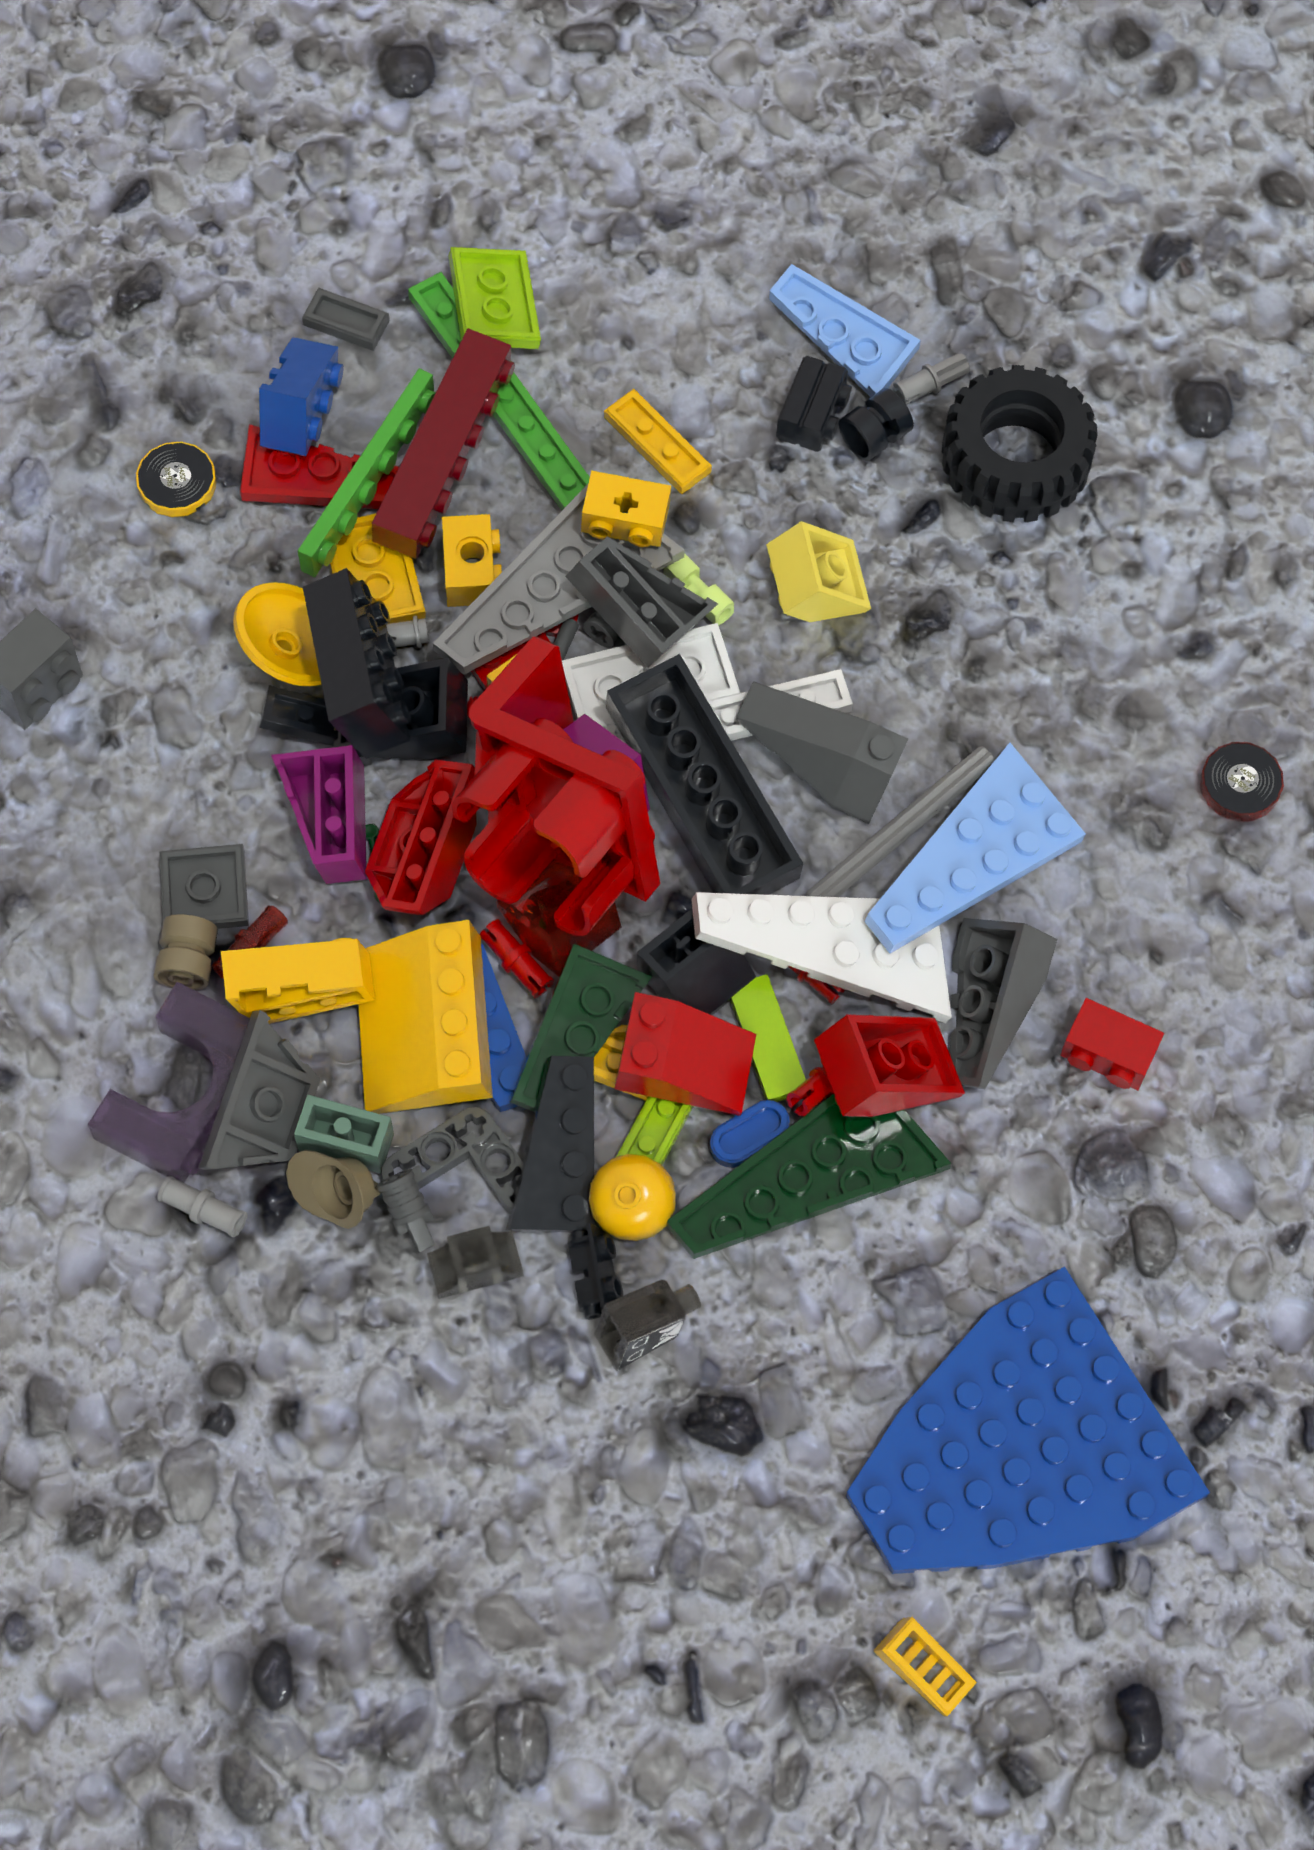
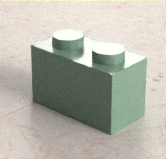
[294,1094,394,1174]

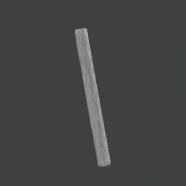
[805,746,995,897]

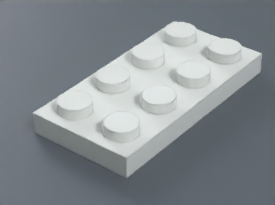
[562,623,740,728]

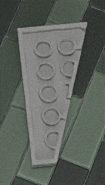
[433,484,685,674]

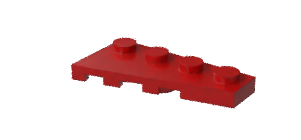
[240,424,399,509]

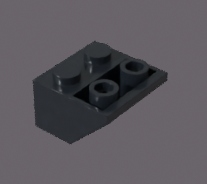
[637,909,756,1015]

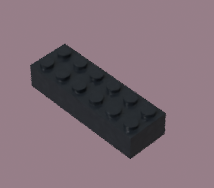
[606,654,803,895]

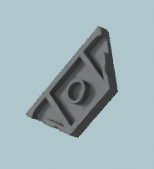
[199,1010,321,1170]

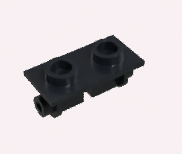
[568,1223,623,1320]

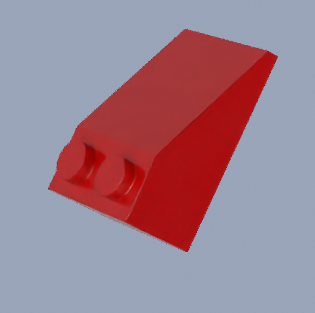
[614,992,757,1116]
[814,1014,965,1117]

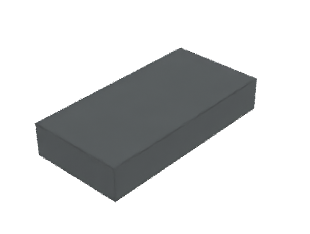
[302,288,390,351]

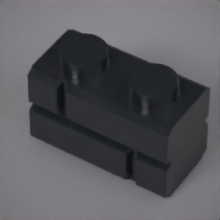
[776,355,852,452]

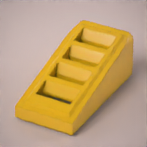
[874,1617,977,1717]

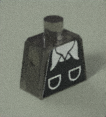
[594,1279,701,1371]

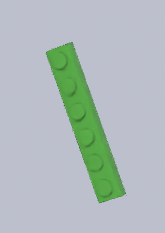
[298,368,436,578]

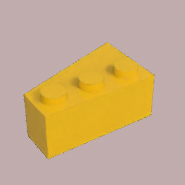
[221,938,375,1024]

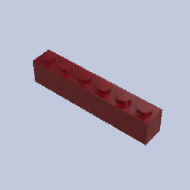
[372,328,515,559]

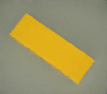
[604,388,712,495]

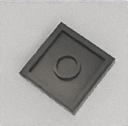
[159,844,249,929]

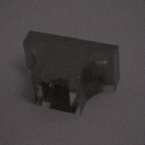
[427,1225,524,1299]

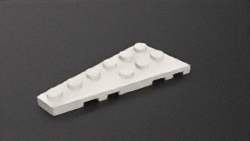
[691,892,952,1023]

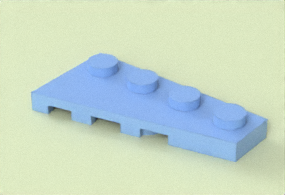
[769,264,921,397]

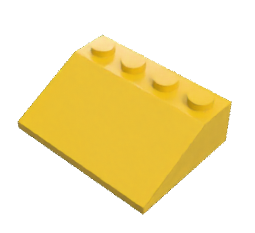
[358,920,493,1114]

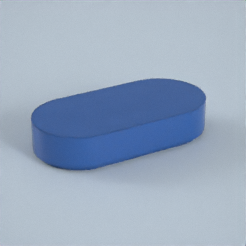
[710,1100,790,1168]

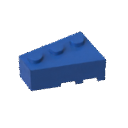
[259,337,344,456]

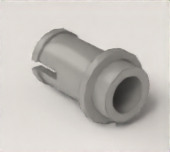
[386,616,429,648]

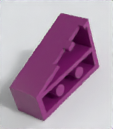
[271,745,367,884]

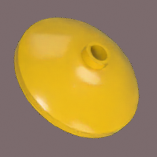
[233,582,322,686]

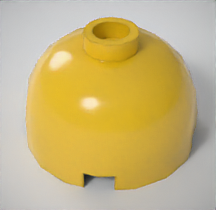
[589,1154,676,1241]

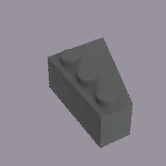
[565,536,718,668]

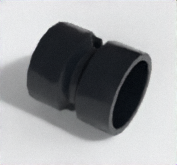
[838,388,914,461]

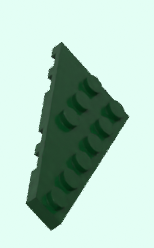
[666,1094,952,1259]

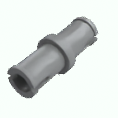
[157,1176,247,1237]

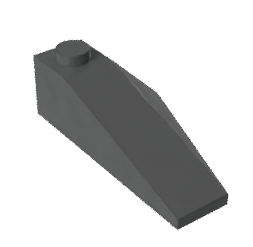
[736,681,908,824]
[950,918,1057,1089]

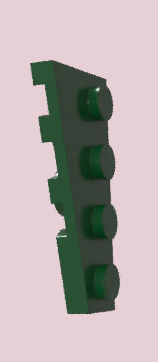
[510,944,652,1113]

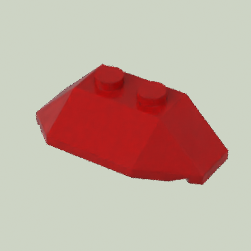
[365,759,477,915]

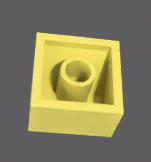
[766,521,871,622]

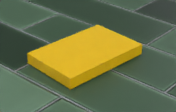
[330,514,426,624]

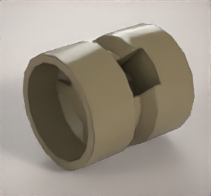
[153,914,218,991]

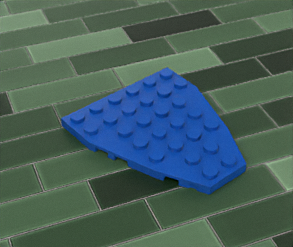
[846,1266,1210,1574]

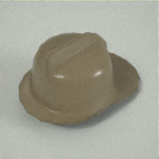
[286,1150,381,1229]

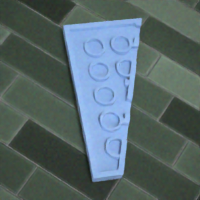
[864,743,1086,953]

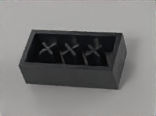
[303,568,411,759]

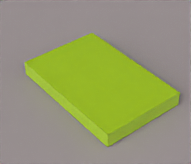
[448,247,541,349]

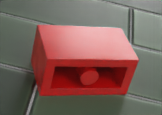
[1060,998,1164,1091]

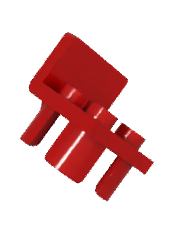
[451,636,661,936]

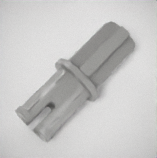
[893,354,970,405]

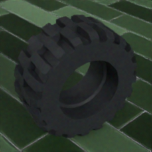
[941,365,1098,522]

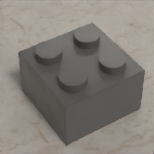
[0,608,83,730]

